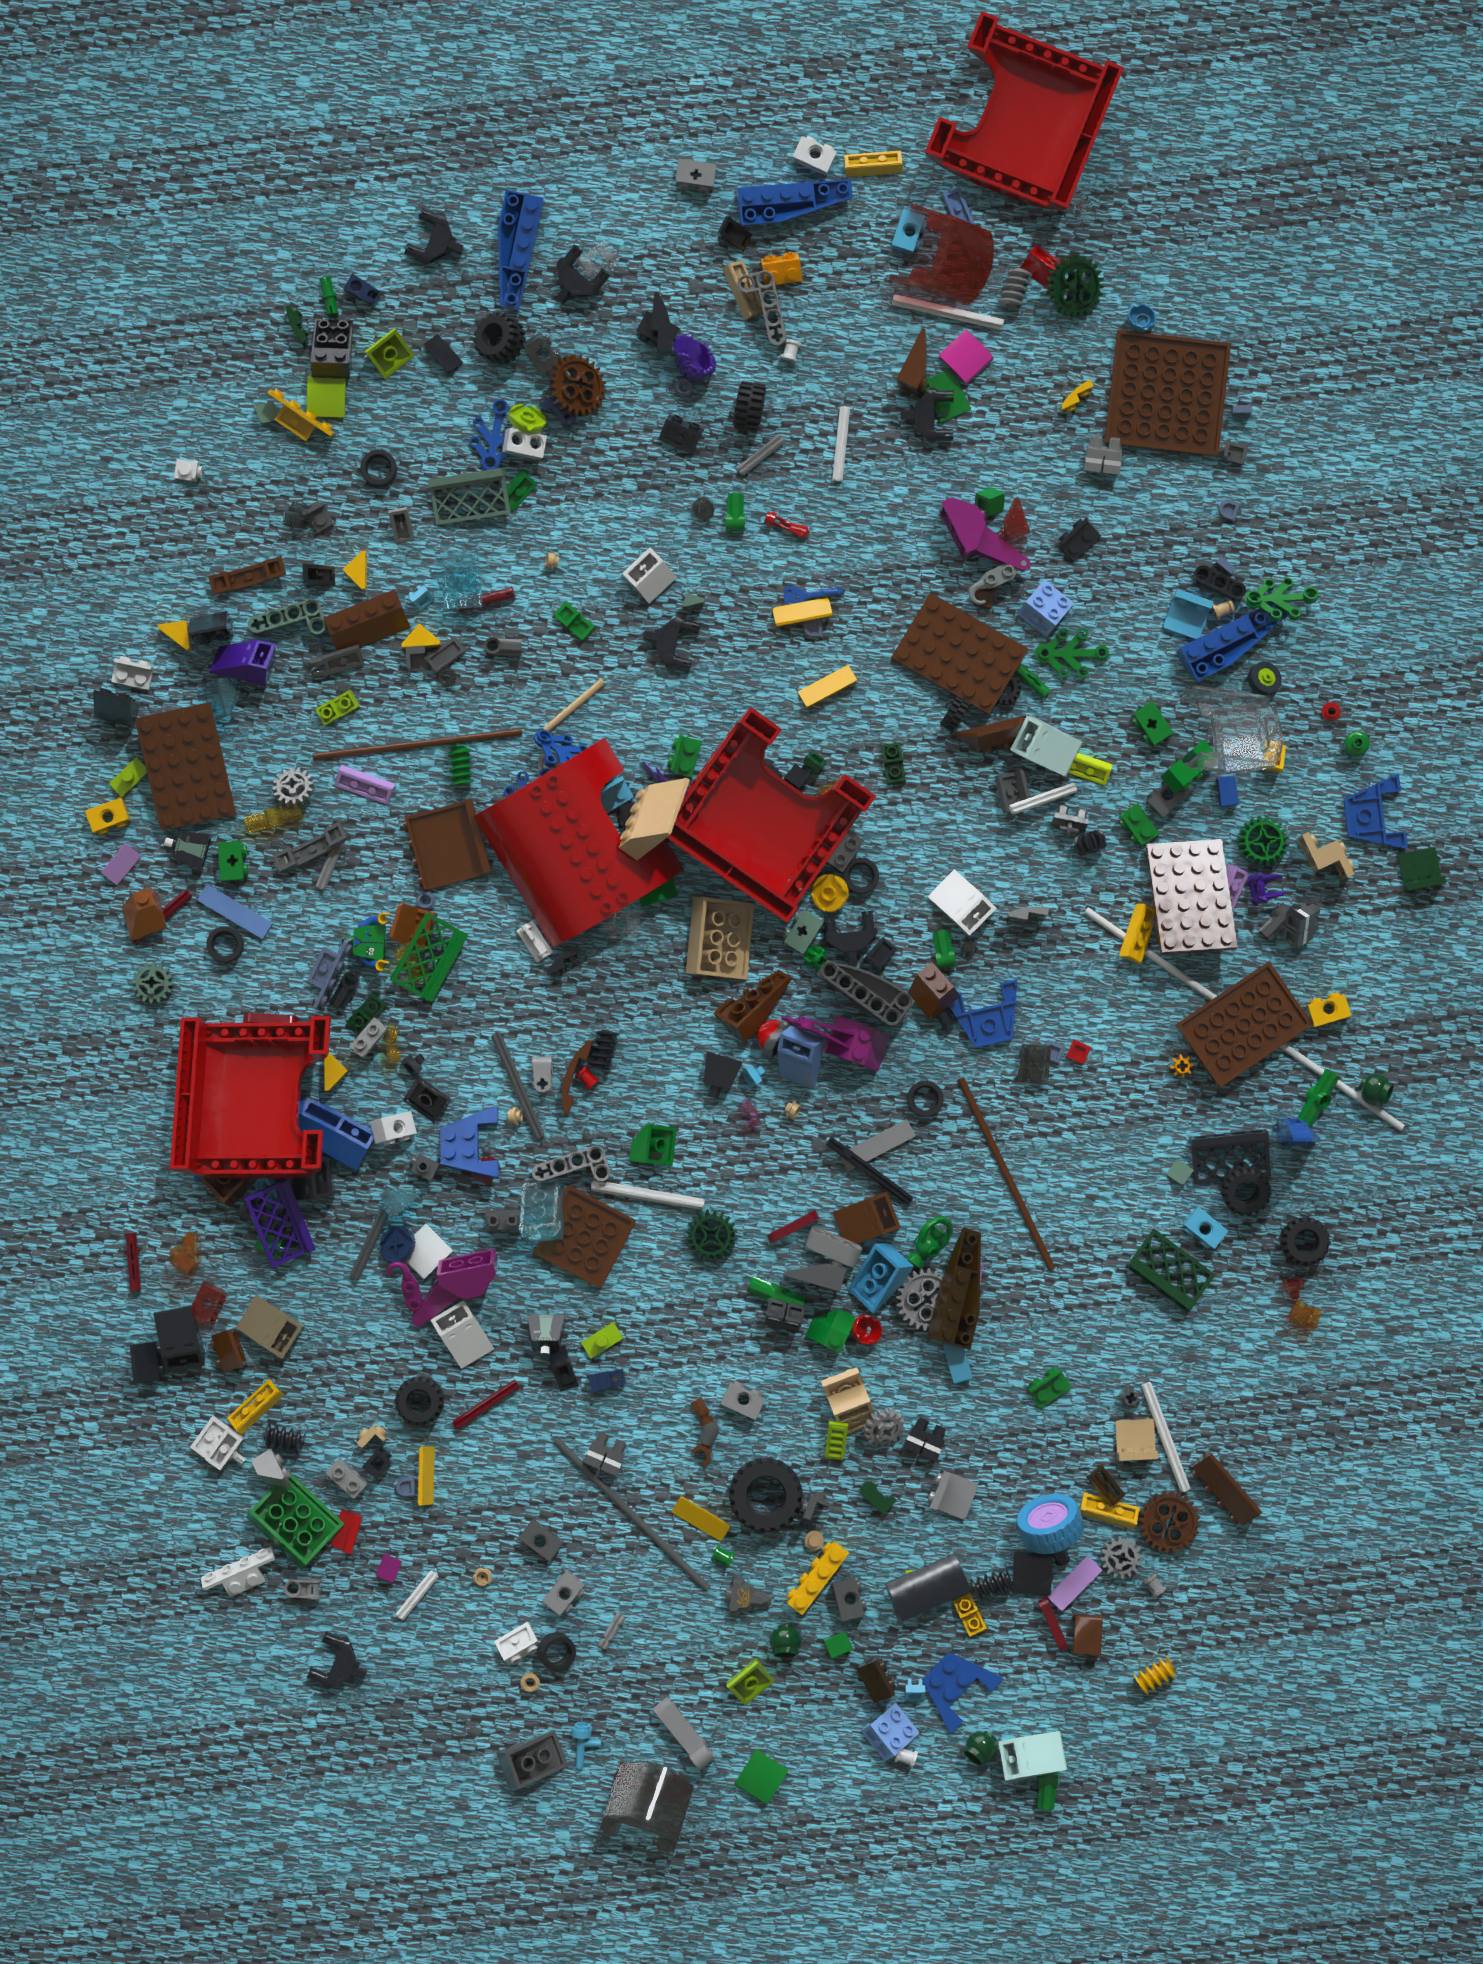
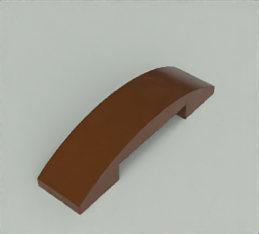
[208,556,287,595]
[562,1041,593,1115]

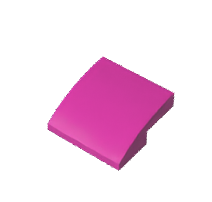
[938,329,994,384]

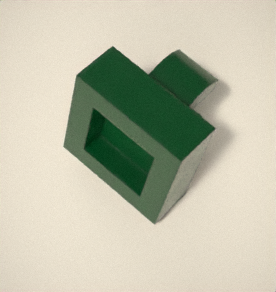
[802,750,827,776]

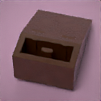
[833,1191,901,1244]

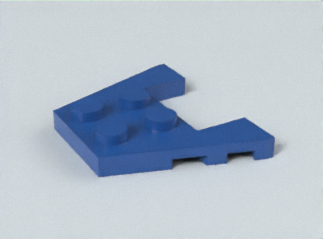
[1343,774,1408,849]
[949,979,1018,1048]
[440,1106,499,1179]
[922,1652,1003,1734]

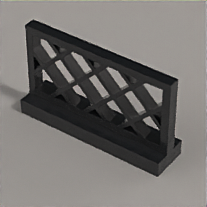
[1190,1129,1271,1184]

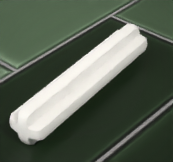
[396,1570,438,1620]

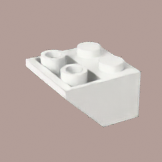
[622,548,677,604]

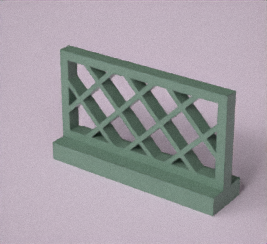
[427,467,511,525]

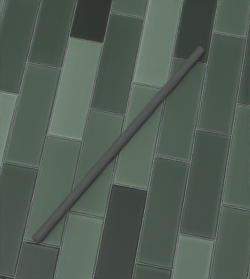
[554,1437,710,1591]

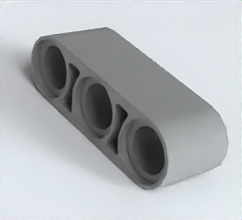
[805,1226,862,1267]

